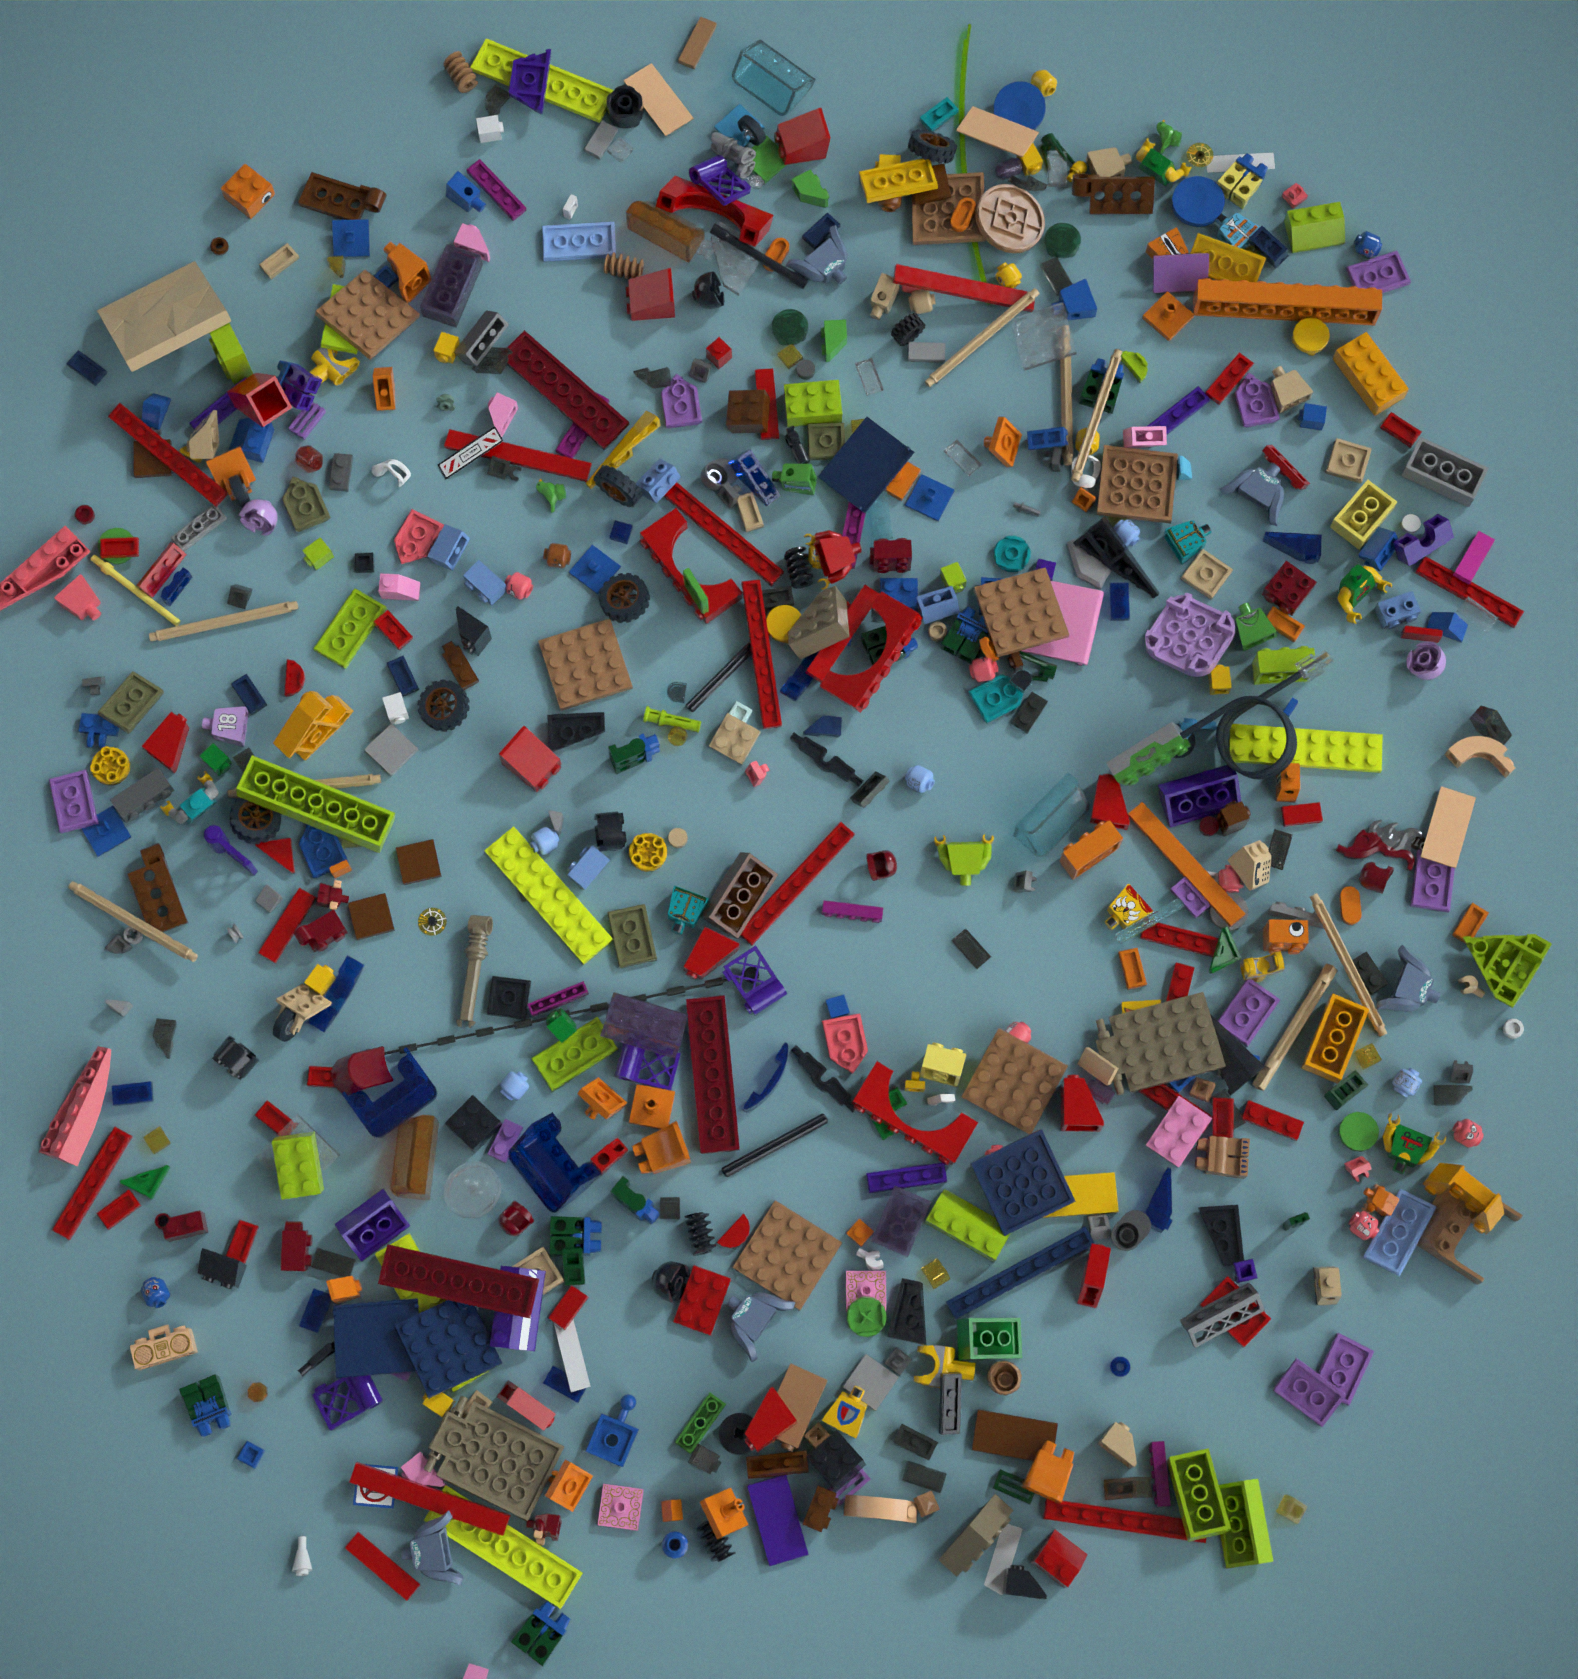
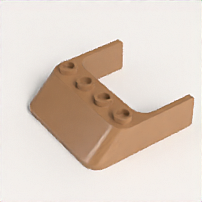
[1417,1188,1523,1285]

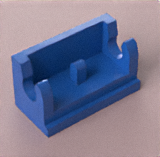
[1027,427,1068,450]
[1358,527,1398,571]

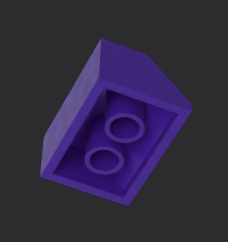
[335,1189,410,1262]

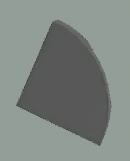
[105,934,133,954]

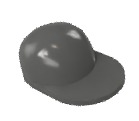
[701,458,739,491]
[1111,1210,1151,1251]

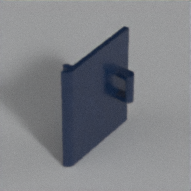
[818,417,915,513]
[332,1298,419,1378]

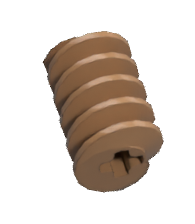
[443,51,478,93]
[604,252,644,279]

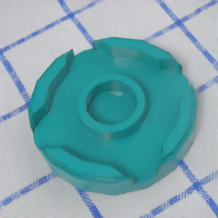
[994,536,1031,572]

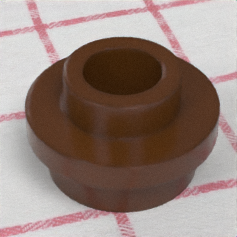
[210,237,229,255]

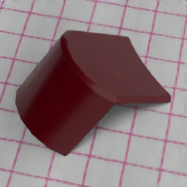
[331,1046,394,1096]

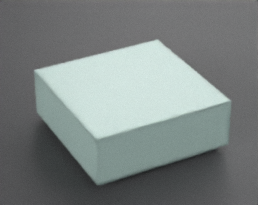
[729,701,753,723]

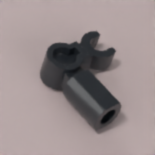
[784,425,810,464]

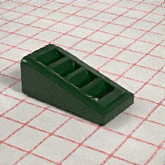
[1324,1070,1368,1111]

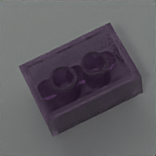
[871,1186,931,1258]

